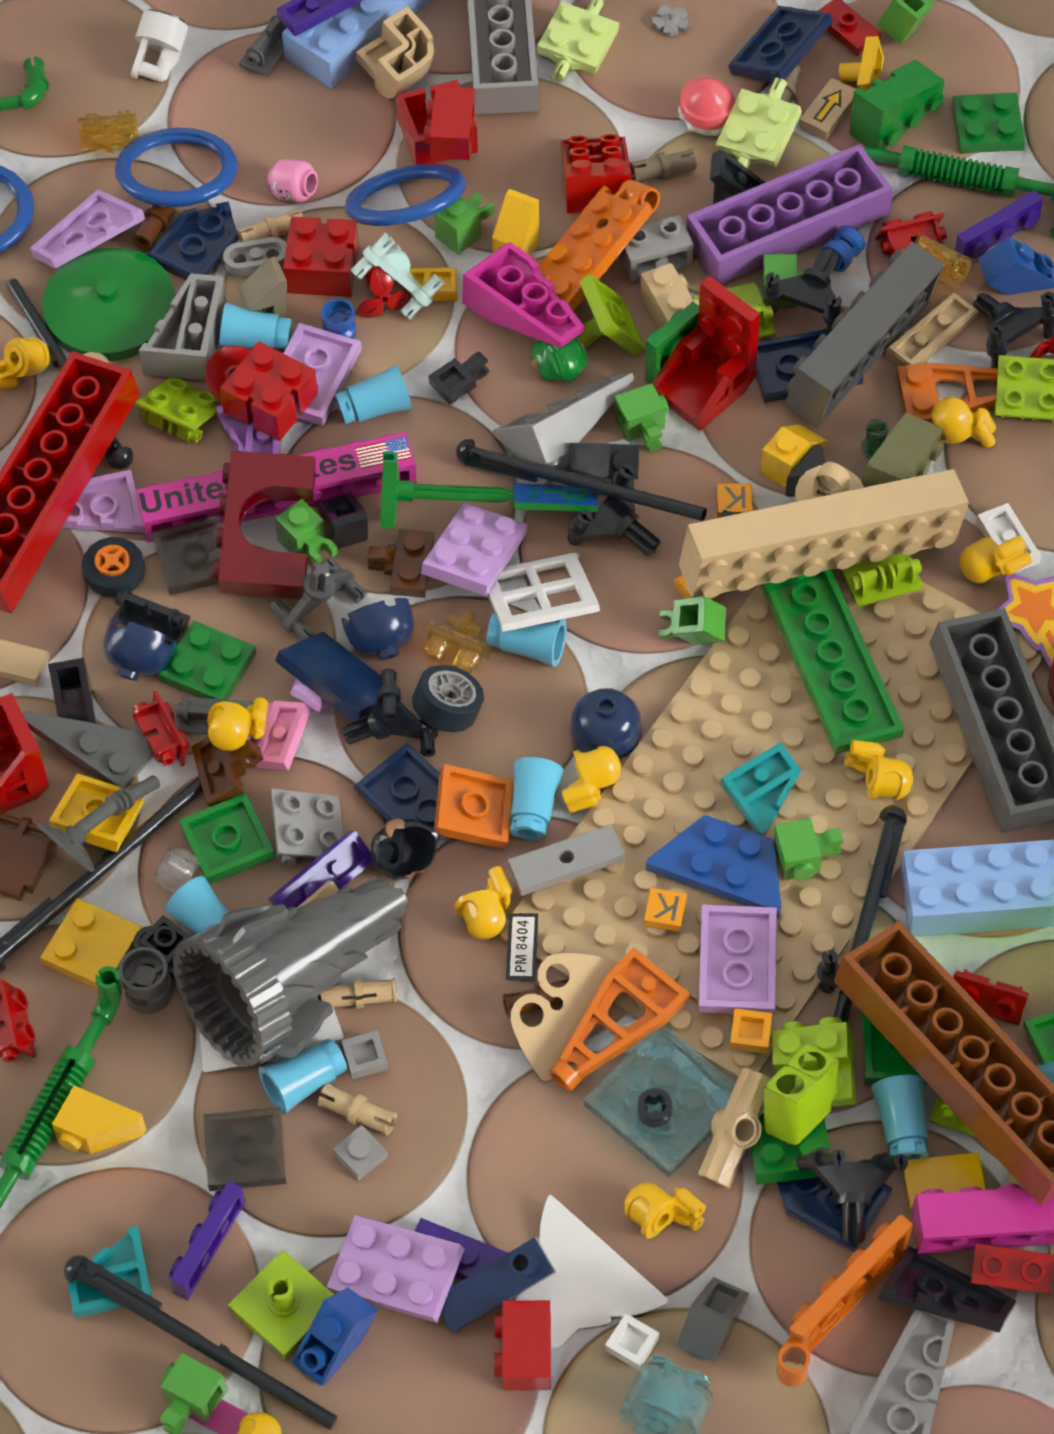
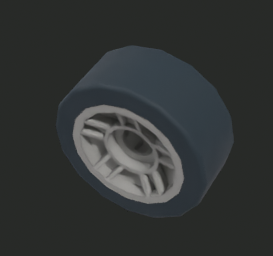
[412,665,484,733]

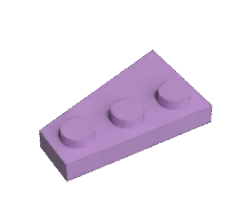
[30,189,145,269]
[62,469,145,533]

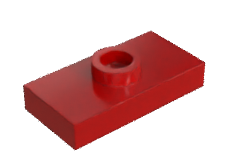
[817,0,881,56]

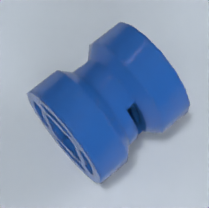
[820,226,865,272]
[321,299,356,339]

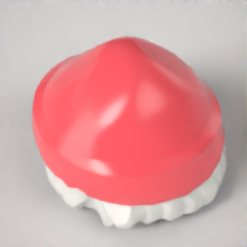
[678,76,735,137]

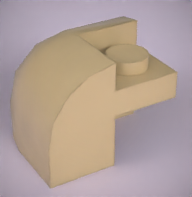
[355,6,434,99]

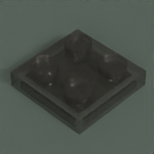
[152,515,223,596]
[204,1107,287,1192]

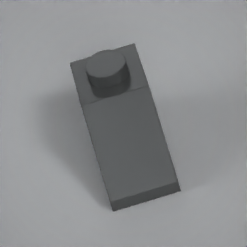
[677,1277,749,1362]

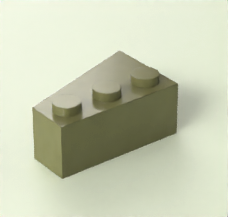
[862,412,944,487]

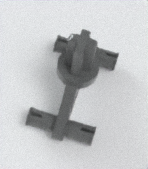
[269,557,367,641]

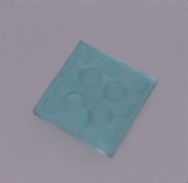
[584,1025,735,1178]

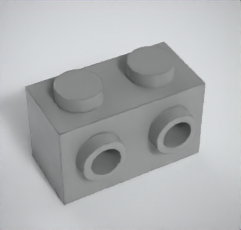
[618,215,694,282]

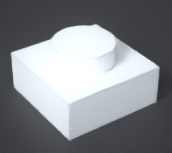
[605,1313,660,1371]

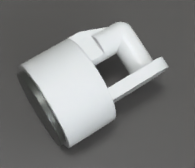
[131,9,188,82]

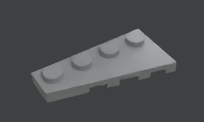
[848,1309,956,1434]

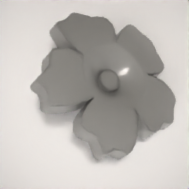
[652,5,690,36]

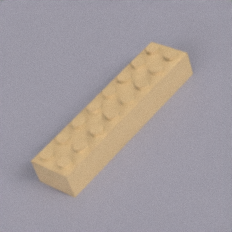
[679,469,969,598]

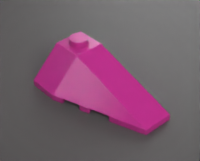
[462,242,584,348]

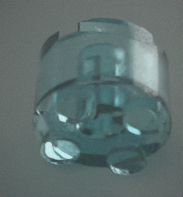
[620,1355,713,1434]

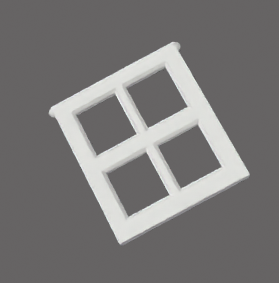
[487,552,600,632]

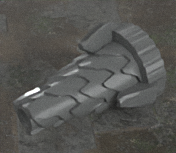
[173,876,408,1067]

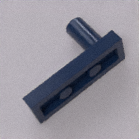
[441,1237,556,1333]

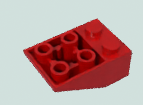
[561,134,632,214]

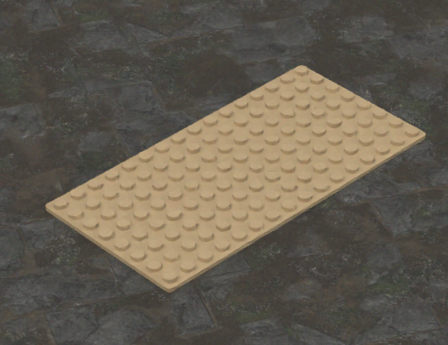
[500,568,1044,1079]

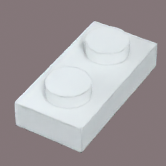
[976,503,1041,574]

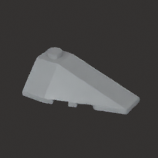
[493,373,634,467]

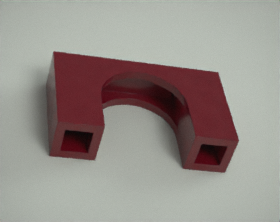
[213,451,316,599]

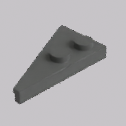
[23,711,156,788]

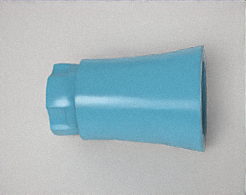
[219,302,292,350]
[334,365,412,424]
[486,613,567,667]
[510,757,564,842]
[165,876,228,935]
[258,1039,347,1114]
[871,1075,929,1160]

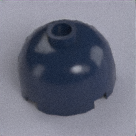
[341,598,415,661]
[103,618,177,682]
[571,688,641,759]

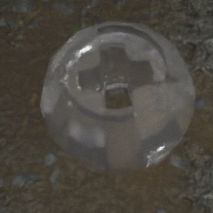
[154,847,200,893]

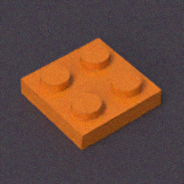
[434,764,513,850]

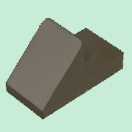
[239,256,287,318]

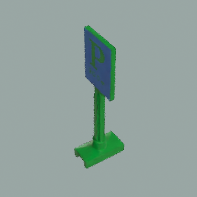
[380,451,599,529]

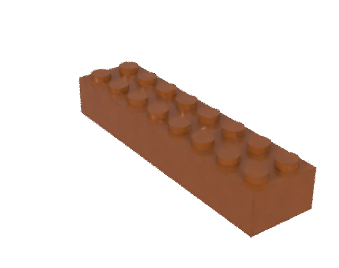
[834,921,1054,1206]

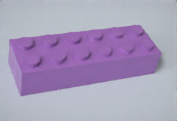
[686,144,893,285]

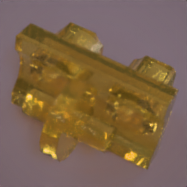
[77,110,139,153]
[915,235,972,290]
[423,610,492,674]

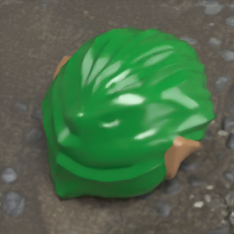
[530,337,588,382]

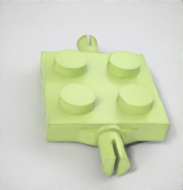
[536,0,619,82]
[716,78,802,168]

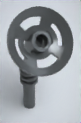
[36,775,160,873]

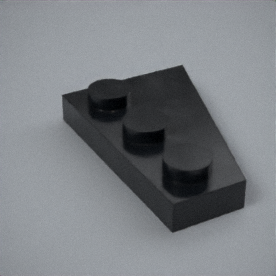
[878,1246,1017,1333]

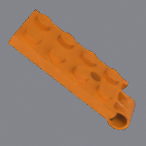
[539,180,660,311]
[776,1214,913,1387]

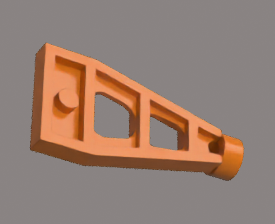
[896,363,998,424]
[549,947,690,1092]

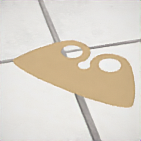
[511,953,619,1082]

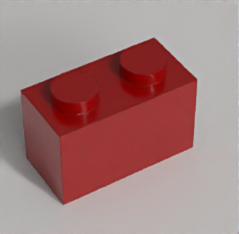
[424,86,475,160]
[494,1300,551,1391]

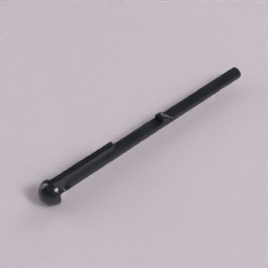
[6,278,134,470]
[456,439,707,521]
[0,778,203,972]
[833,805,907,1022]
[64,1255,338,1430]

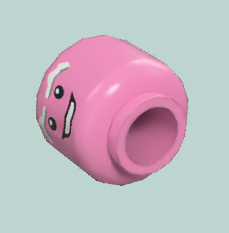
[268,158,318,203]

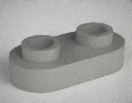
[223,237,287,277]

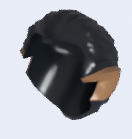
[370,819,440,881]

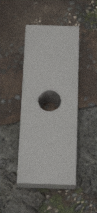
[508,824,625,896]

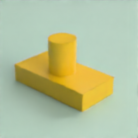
[839,36,884,91]

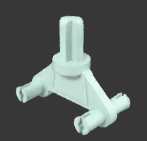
[351,233,445,320]

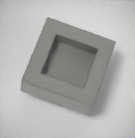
[341,1030,389,1080]
[333,1125,388,1181]

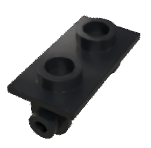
[112,591,191,643]

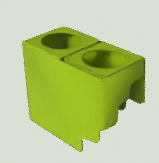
[764,1044,839,1145]

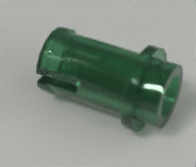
[861,419,889,459]

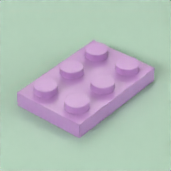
[283,323,362,426]
[421,503,527,596]
[698,905,777,1016]
[326,1215,465,1323]

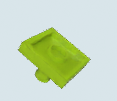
[577,274,646,357]
[228,1250,334,1361]

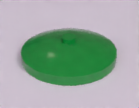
[42,248,175,361]

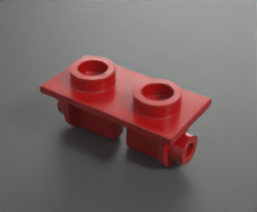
[875,211,947,256]
[133,691,189,767]
[953,969,1029,1025]
[0,979,36,1062]
[971,1243,1054,1294]

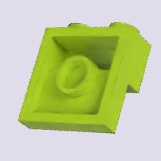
[772,1017,856,1107]

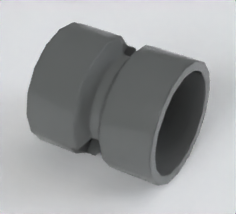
[118,947,173,1014]

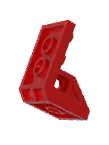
[652,275,760,431]
[0,693,49,813]

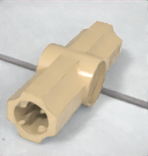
[698,1067,771,1189]

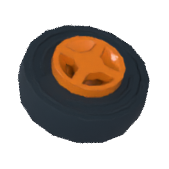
[81,537,145,597]

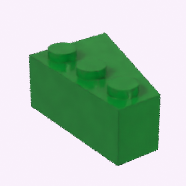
[849,59,945,150]

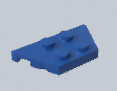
[646,815,781,918]

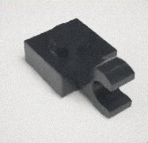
[428,351,489,405]

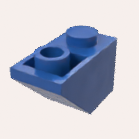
[978,236,1054,295]
[291,1287,378,1386]

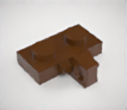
[367,529,434,598]
[191,737,264,807]

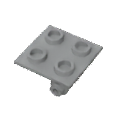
[270,788,344,866]

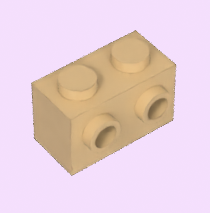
[640,263,699,329]

